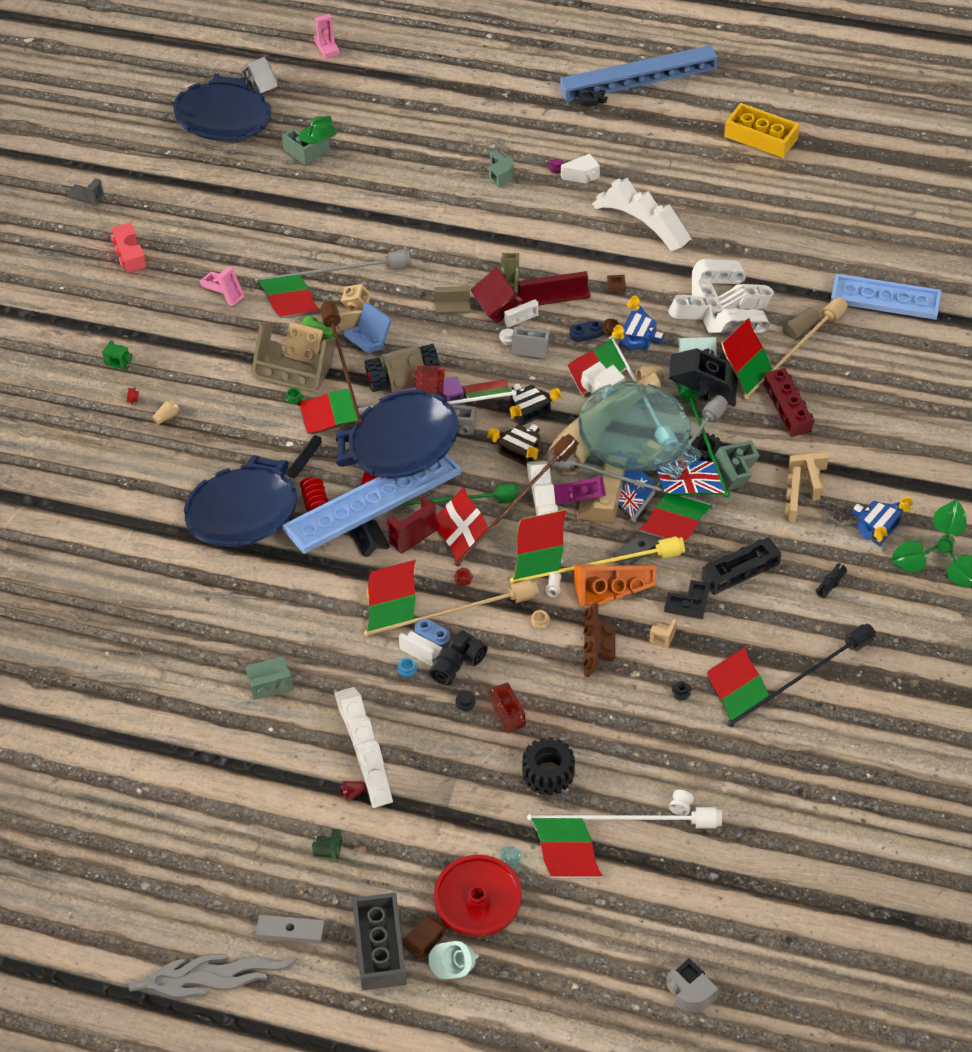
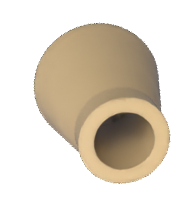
[152,399,180,425]

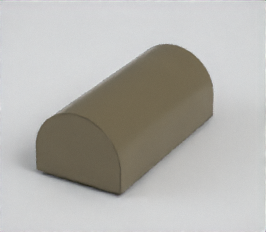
[783,307,820,340]

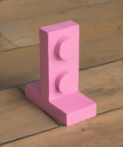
[314,14,340,59]
[199,267,245,306]

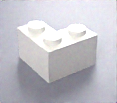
[581,362,625,403]

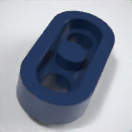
[570,321,604,342]

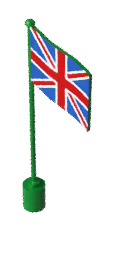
[654,383,730,498]

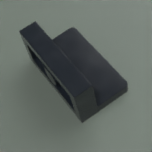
[350,519,390,557]

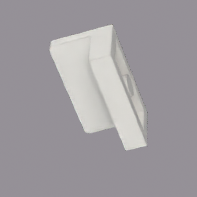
[399,631,442,666]

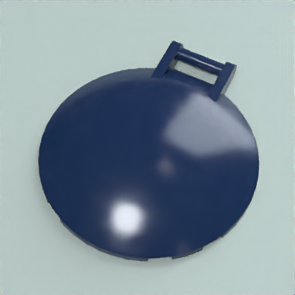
[173,73,271,141]
[336,390,458,479]
[184,455,297,547]

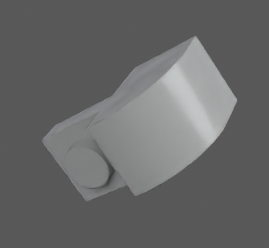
[666,969,719,1012]

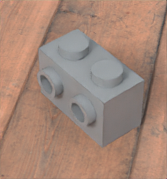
[452,405,477,435]

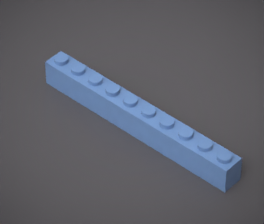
[560,45,718,102]

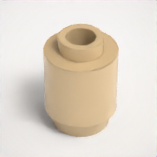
[636,366,664,383]

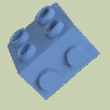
[344,303,391,353]

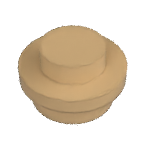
[530,610,550,629]

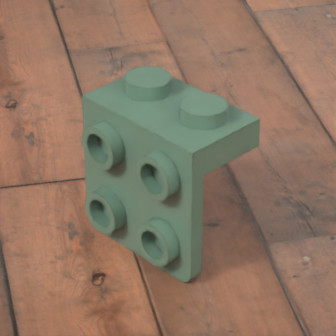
[246,657,294,700]

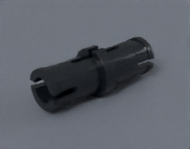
[816,563,847,598]

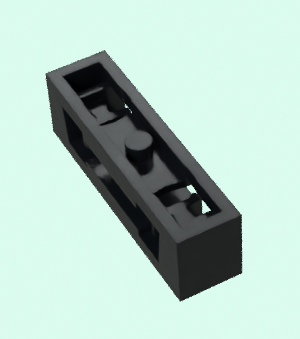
[701,537,781,595]

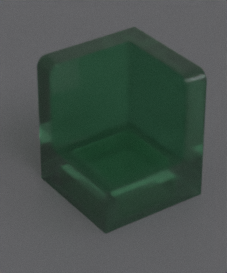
[312,829,343,859]

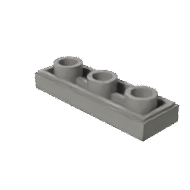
[255,915,325,944]

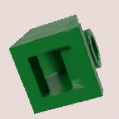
[102,340,133,369]

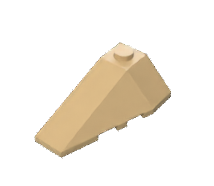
[577,458,627,523]

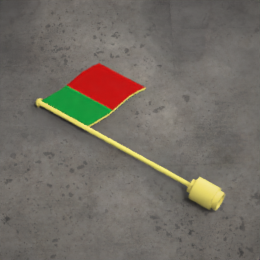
[510,509,685,584]

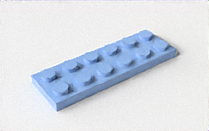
[831,274,942,320]

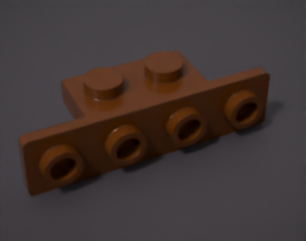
[583,602,615,677]

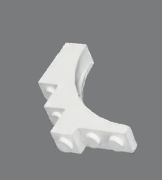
[592,178,692,251]
[527,460,563,563]
[334,687,393,808]

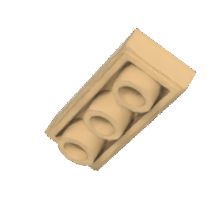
[785,467,801,523]

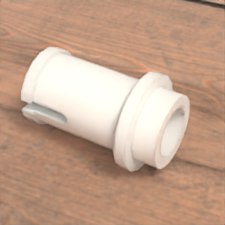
[545,572,561,598]

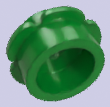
[285,388,303,404]

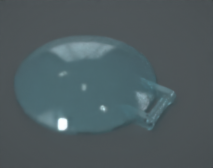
[578,381,701,479]

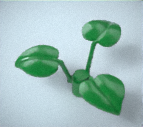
[892,499,972,587]

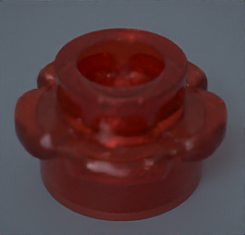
[454,568,473,586]

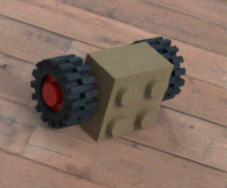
[364,344,441,392]

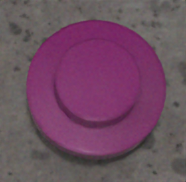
[548,158,565,174]

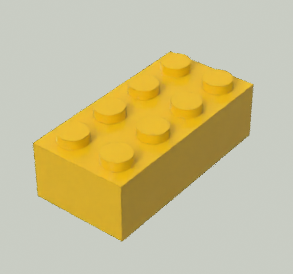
[724,103,800,158]

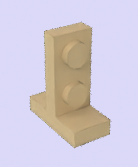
[788,452,829,501]

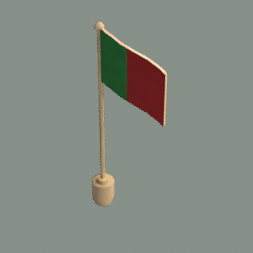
[721,297,848,400]
[364,559,539,638]

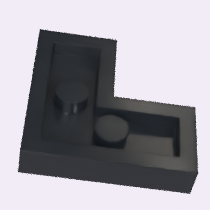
[664,580,710,619]

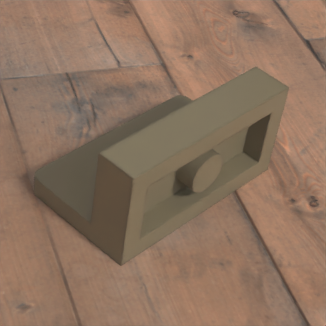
[434,286,470,315]

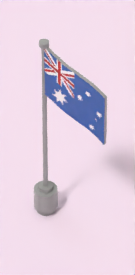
[614,395,728,525]

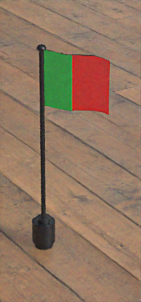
[708,623,876,727]

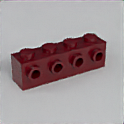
[763,368,814,437]

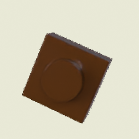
[607,274,626,293]

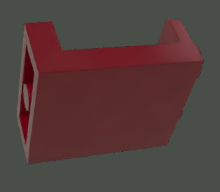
[470,267,523,324]
[387,496,437,554]

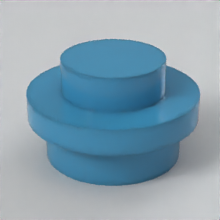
[397,658,418,677]

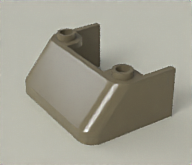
[252,322,336,392]

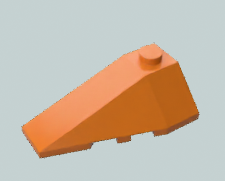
[574,564,656,606]

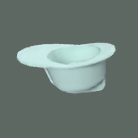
[429,941,479,979]

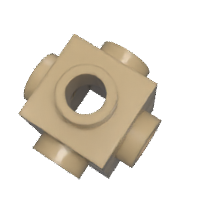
[341,284,371,311]

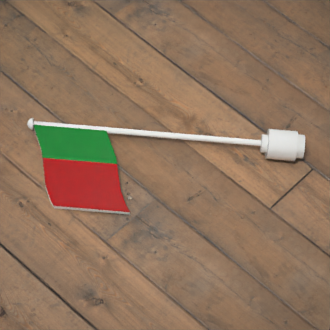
[567,336,679,454]
[354,380,517,425]
[527,807,722,878]

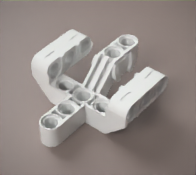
[668,259,774,333]

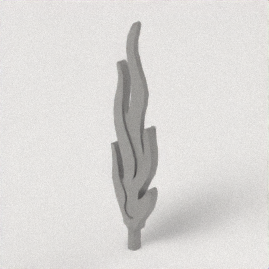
[129,954,297,999]

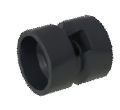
[450,630,488,667]
[429,647,464,686]

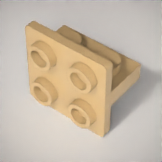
[284,322,323,364]

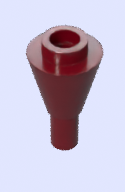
[340,781,367,801]

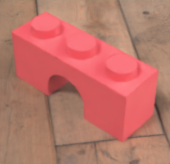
[110,222,147,273]

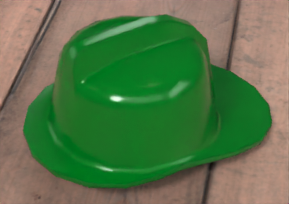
[299,116,337,143]

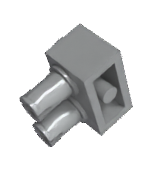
[511,325,550,359]

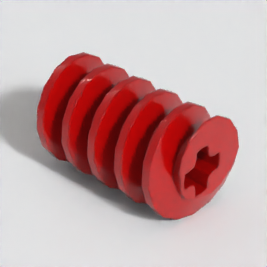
[300,477,328,512]

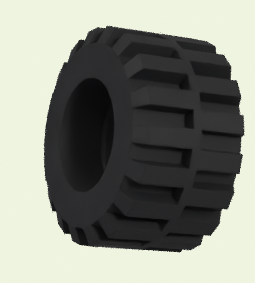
[522,737,575,795]

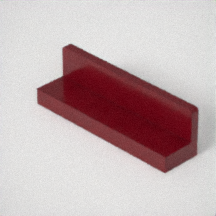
[518,271,591,306]

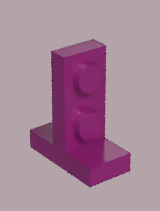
[554,477,606,504]

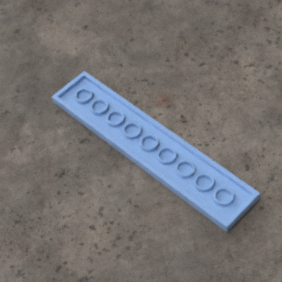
[282,454,461,554]

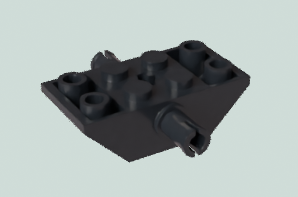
[668,348,737,407]

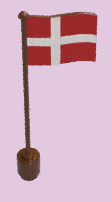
[436,434,579,567]

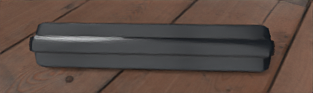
[287,435,322,479]

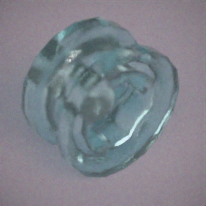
[501,846,521,868]

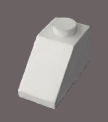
[561,154,600,183]

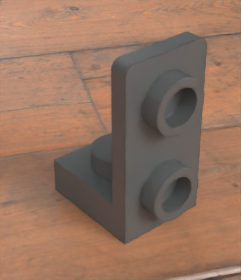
[67,178,104,205]

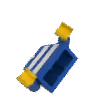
[612,295,664,350]
[852,496,913,546]

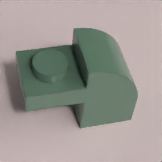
[489,149,514,188]

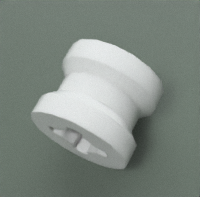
[669,790,694,816]

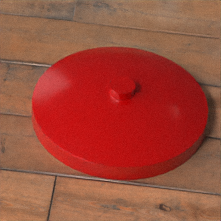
[434,855,522,937]

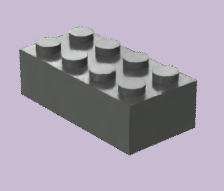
[352,892,407,991]

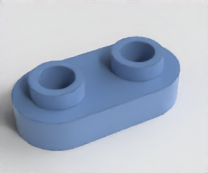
[415,619,451,648]

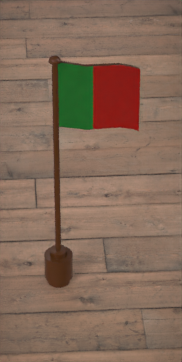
[299,301,363,434]

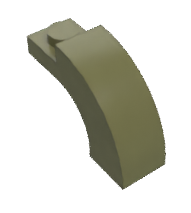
[501,253,519,294]

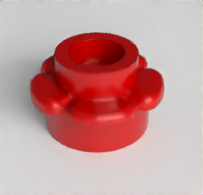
[126,387,139,405]

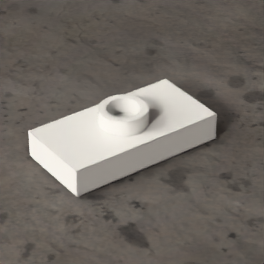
[504,299,538,328]

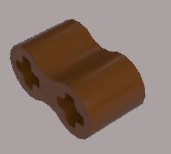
[403,914,447,959]

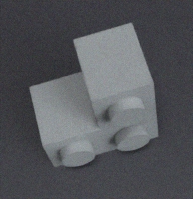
[240,56,278,94]

